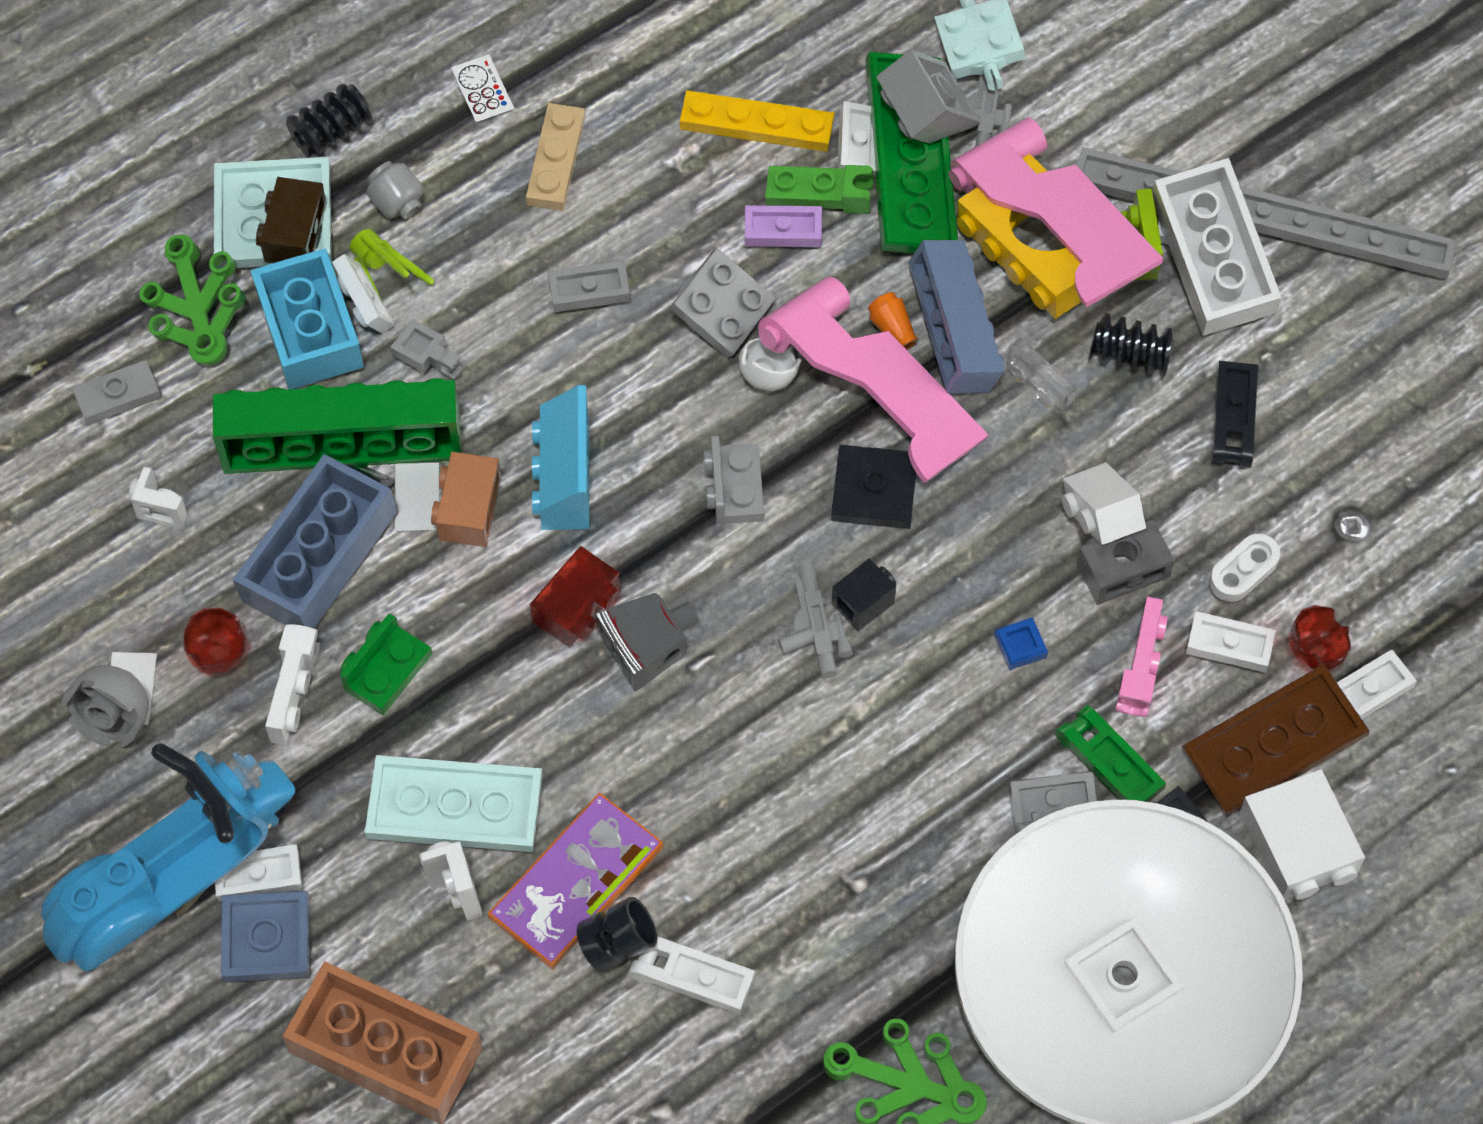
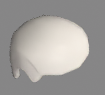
[739,338,802,392]

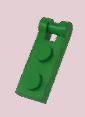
[1055,705,1166,802]

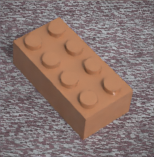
[282,961,482,1124]

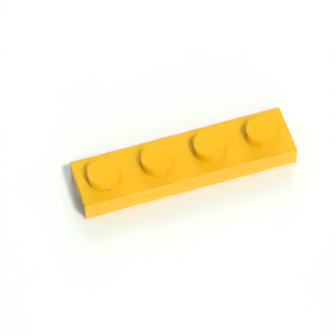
[680,90,835,152]

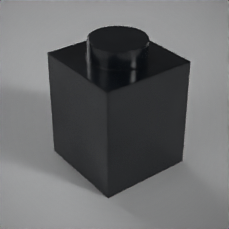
[831,558,896,632]

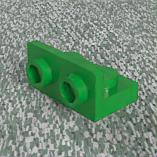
[340,613,432,716]

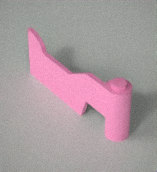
[949,117,1163,308]
[758,277,989,483]

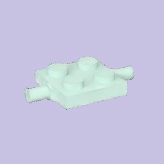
[934,0,1026,90]

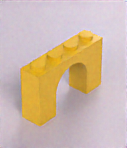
[957,154,1082,319]

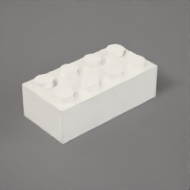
[1152,158,1282,336]

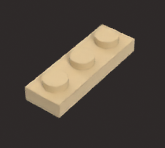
[526,103,586,211]

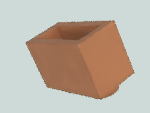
[431,452,501,547]

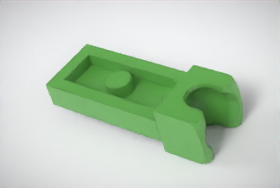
[765,165,874,214]

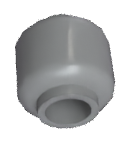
[367,161,424,219]

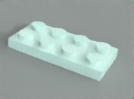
[365,755,543,852]

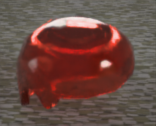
[1289,605,1351,671]
[183,607,246,675]

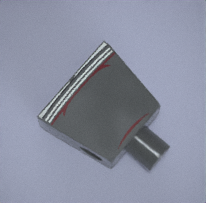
[595,593,699,692]

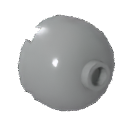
[61,665,149,747]

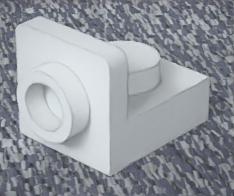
[129,467,188,529]

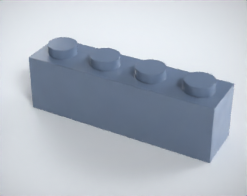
[908,240,1004,394]

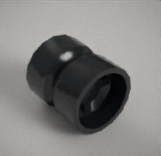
[576,897,657,972]

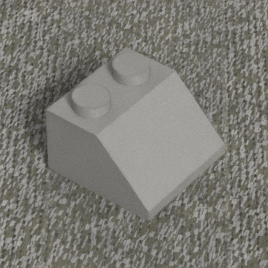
[876,49,981,143]

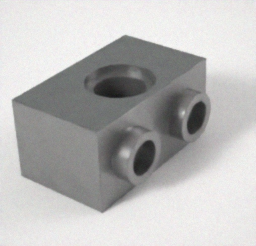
[1076,520,1175,605]

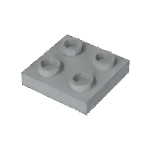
[669,248,776,358]

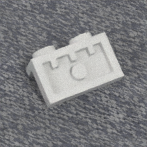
[419,841,483,921]

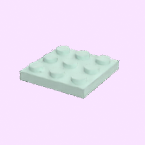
[214,157,332,269]

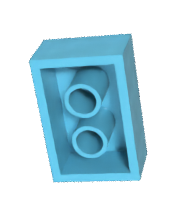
[250,248,364,389]

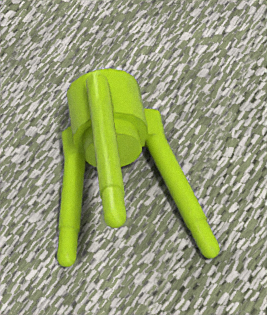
[349,229,434,303]

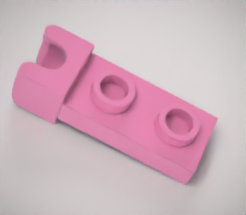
[1115,597,1168,717]

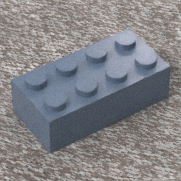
[233,454,398,629]

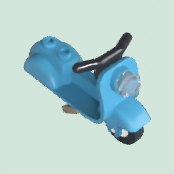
[41,743,295,971]

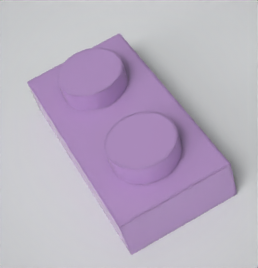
[745,205,822,247]

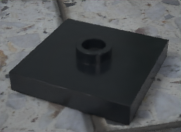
[831,444,916,529]

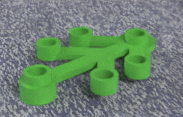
[139,235,246,365]
[823,1019,987,1124]

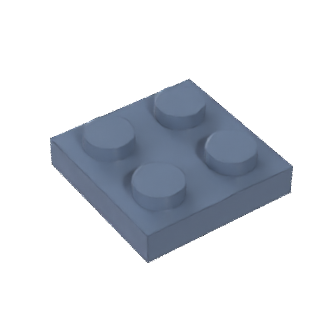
[221,891,309,982]

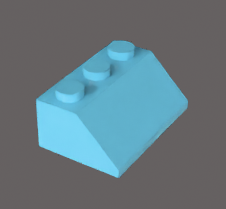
[532,385,590,530]

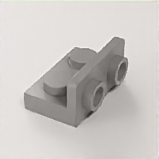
[704,436,764,524]

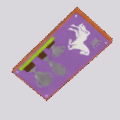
[488,792,663,970]

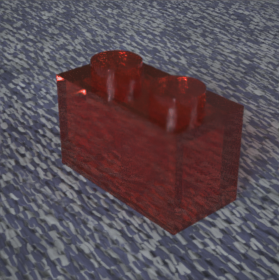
[530,546,621,648]

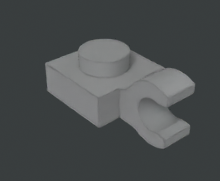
[390,319,463,380]

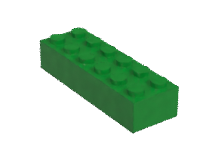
[213,378,462,474]

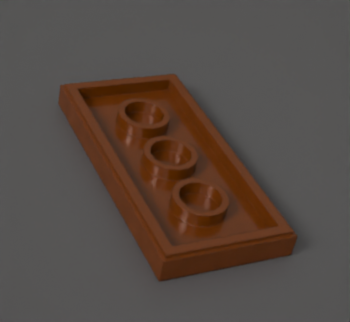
[1182,664,1370,818]

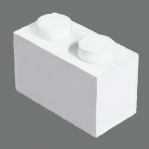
[1062,463,1146,545]

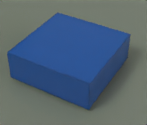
[994,617,1048,671]

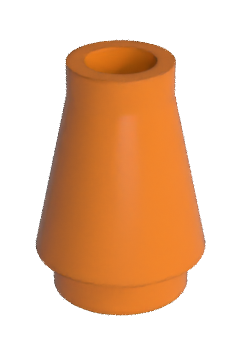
[867,292,918,350]

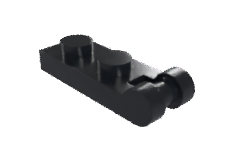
[1211,361,1258,468]

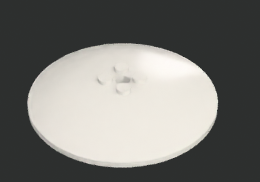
[955,800,1303,1124]

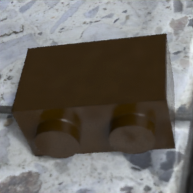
[256,176,327,263]

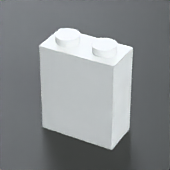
[1239,769,1365,900]

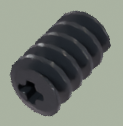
[286,84,373,156]
[1088,313,1174,377]

